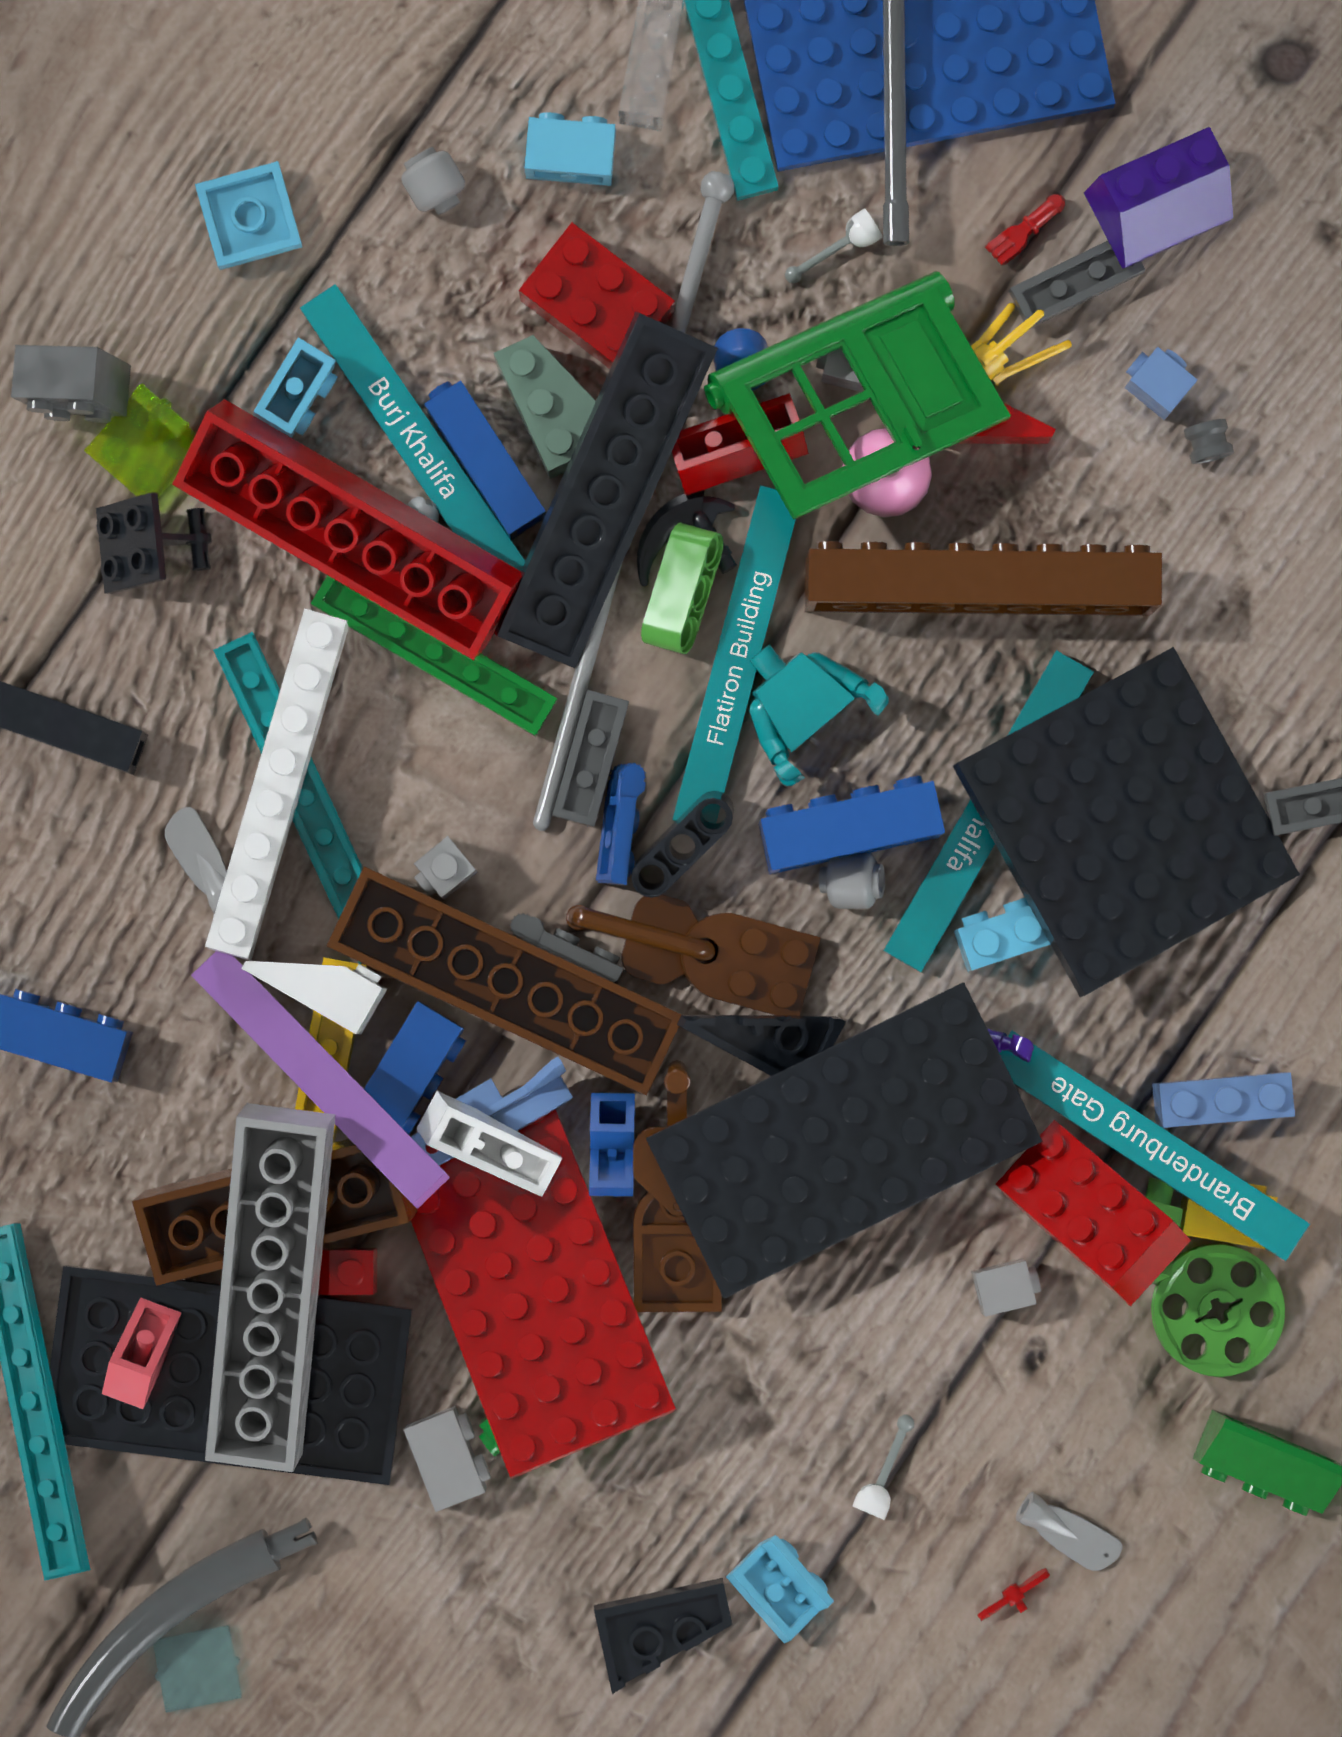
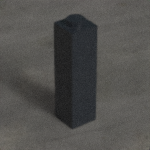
[0,681,148,775]

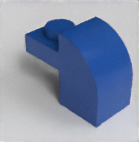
[589,1093,635,1196]

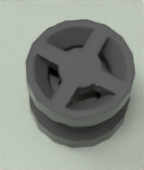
[1184,419,1234,464]

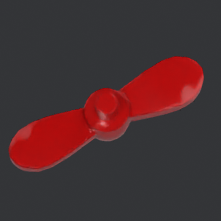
[977,1568,1050,1621]

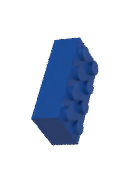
[758,775,945,875]

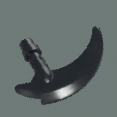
[637,490,737,587]

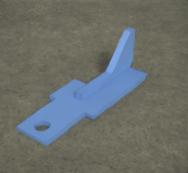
[411,1056,573,1166]

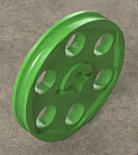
[1151,1244,1285,1377]

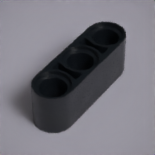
[631,791,734,898]

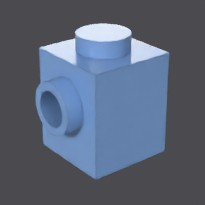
[1125,347,1198,420]

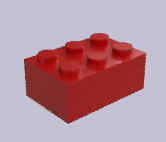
[519,222,675,369]

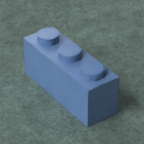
[1152,1072,1295,1128]

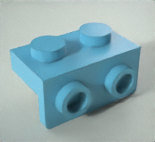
[726,1535,834,1643]

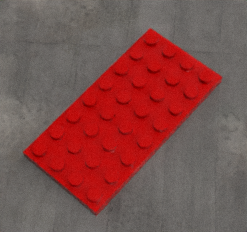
[411,1109,677,1478]

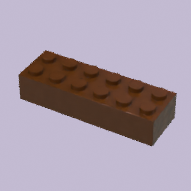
[132,1139,418,1286]

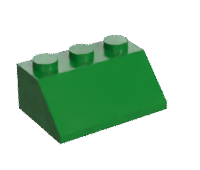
[1193,1410,1342,1516]

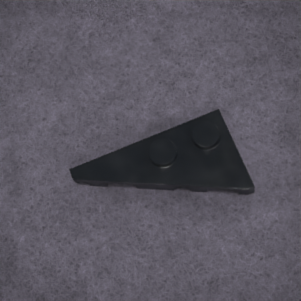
[677,1015,846,1076]

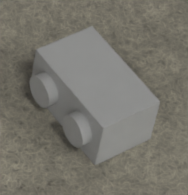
[403,1406,491,1512]

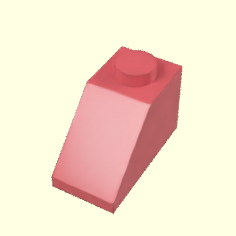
[102,1298,181,1409]

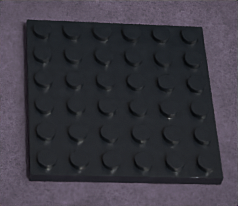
[953,647,1300,997]

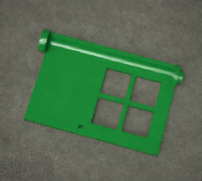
[704,271,1011,520]

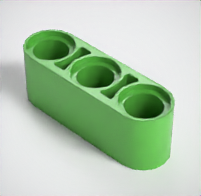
[641,523,724,654]

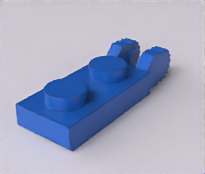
[596,763,646,885]

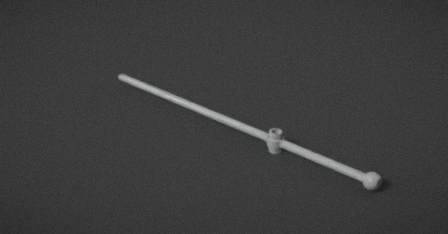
[533,171,734,831]

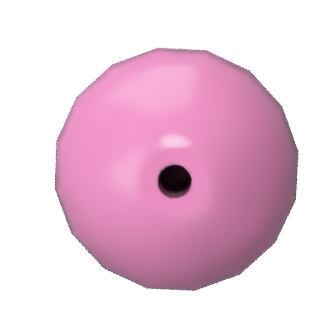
[842,428,932,517]

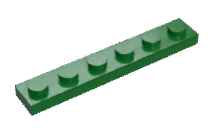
[311,575,558,737]

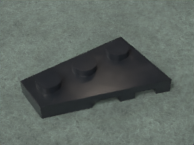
[594,1578,732,1694]

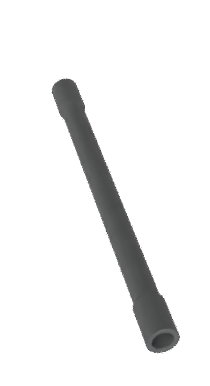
[883,0,909,246]

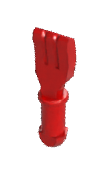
[985,194,1065,265]

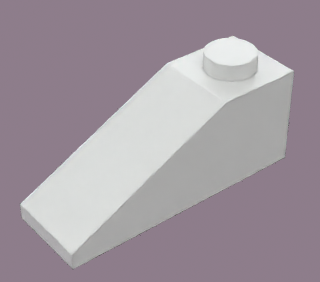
[241,961,387,1035]
[417,1091,562,1197]

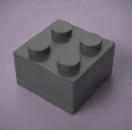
[11,345,131,423]

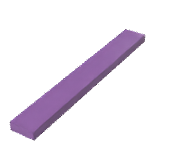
[191,951,450,1209]

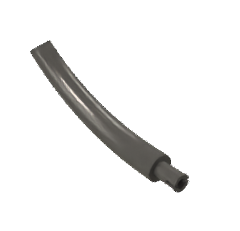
[46,1518,318,1737]

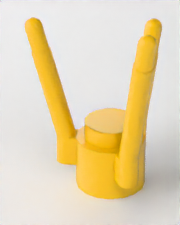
[971,303,1072,386]

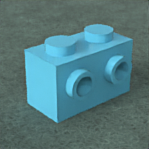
[253,337,338,438]
[954,898,1051,972]

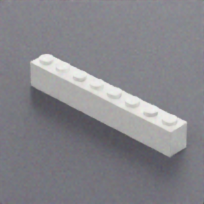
[205,608,349,961]

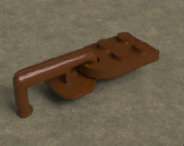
[566,895,821,1016]
[633,1060,722,1312]

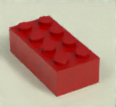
[995,1120,1191,1307]

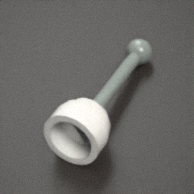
[785,208,883,283]
[852,1415,915,1520]

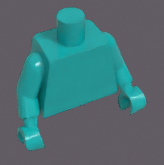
[749,644,889,787]

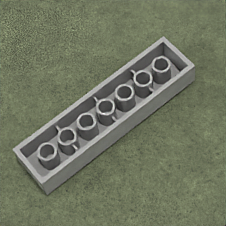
[205,1103,336,1472]

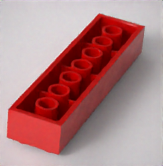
[172,399,522,660]

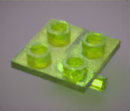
[84,383,196,498]

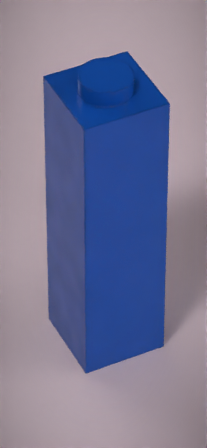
[424,380,546,540]

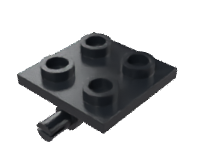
[96,492,212,594]

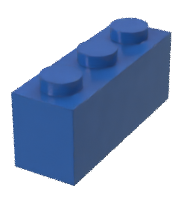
[0,989,133,1083]
[364,1001,466,1135]

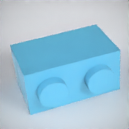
[524,112,616,186]

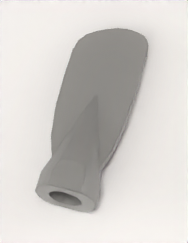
[165,807,227,913]
[1016,1492,1122,1571]

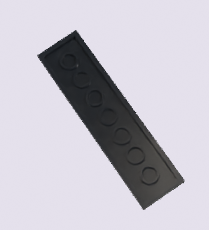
[494,311,718,668]

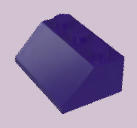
[1084,127,1233,269]

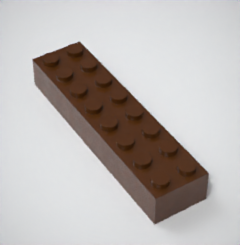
[805,541,1162,616]
[326,866,682,1096]

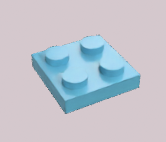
[195,161,303,270]

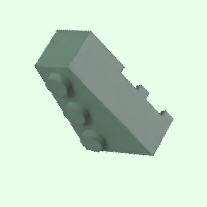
[493,335,596,479]

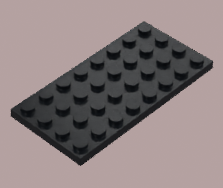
[646,982,1043,1299]
[50,1265,413,1485]

